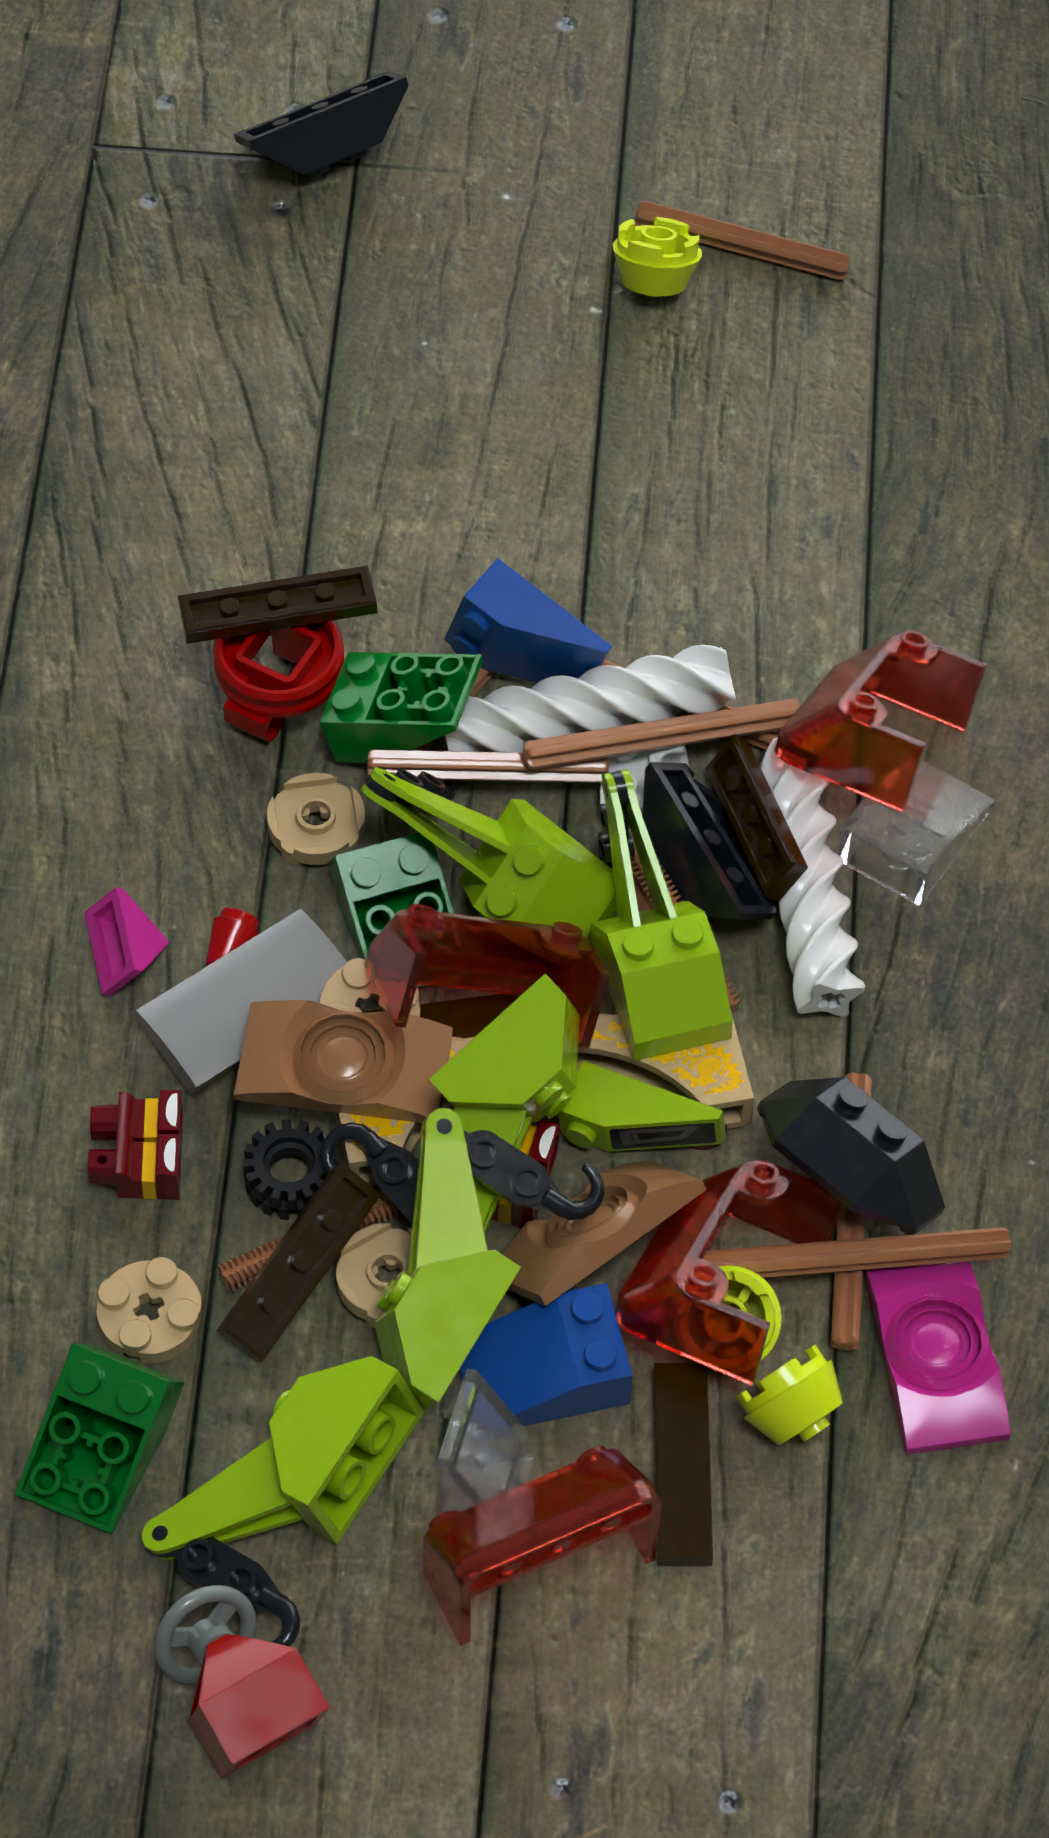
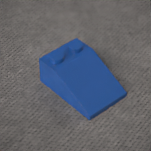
[444,558,612,683]
[459,1283,633,1436]

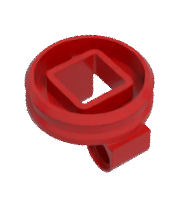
[213,620,344,742]

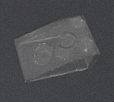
[837,755,996,906]
[436,1368,535,1550]

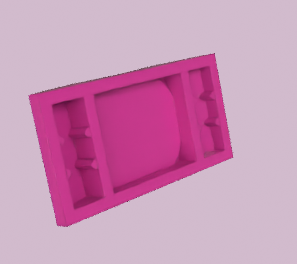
[863,1261,1011,1455]

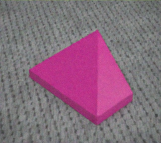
[84,887,169,997]

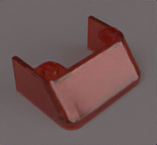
[775,631,987,812]
[365,904,610,1048]
[615,1160,841,1386]
[423,1446,662,1646]

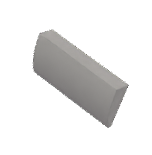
[134,909,347,1096]

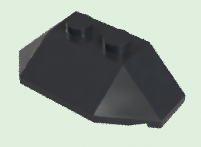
[234,71,409,177]
[642,762,776,919]
[757,1077,945,1235]

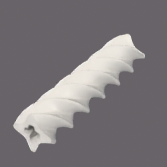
[444,645,736,753]
[759,737,865,1017]

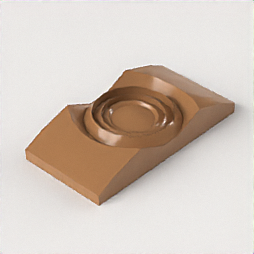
[234,1000,453,1123]
[502,1160,707,1306]

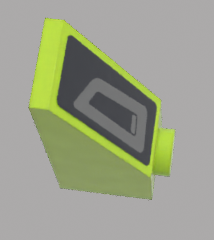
[558,1060,726,1152]

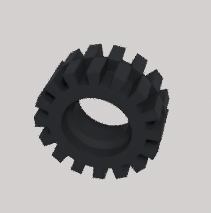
[243,1119,336,1220]

